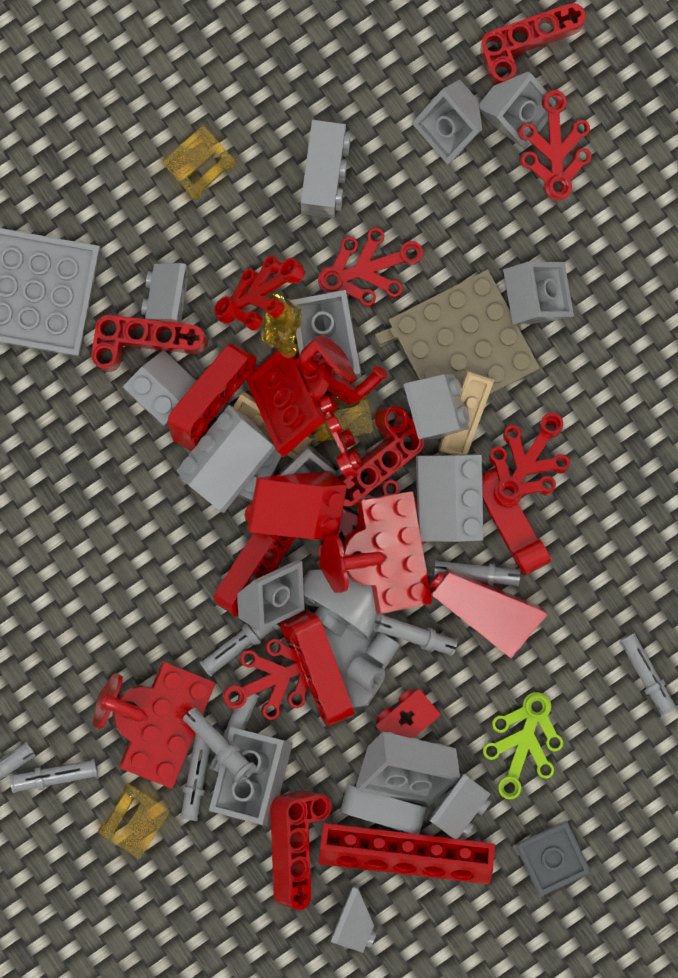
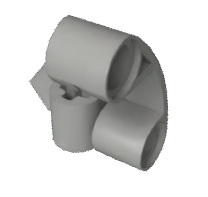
[303,570,391,640]
[314,606,400,708]

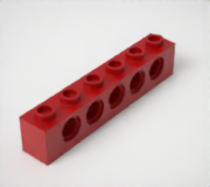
[319,823,495,885]

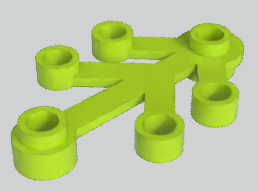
[483,692,563,799]

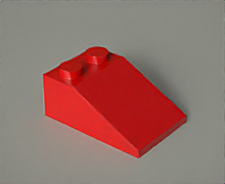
[247,471,347,540]

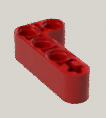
[480,3,586,85]
[92,315,208,372]
[167,344,257,452]
[338,407,424,506]
[482,467,552,577]
[214,502,295,617]
[280,610,354,727]
[270,791,332,910]

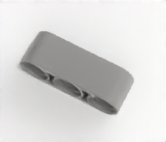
[340,784,427,835]

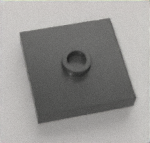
[515,820,591,897]

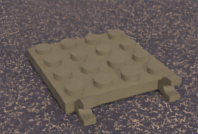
[374,269,540,395]

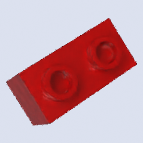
[375,688,441,738]

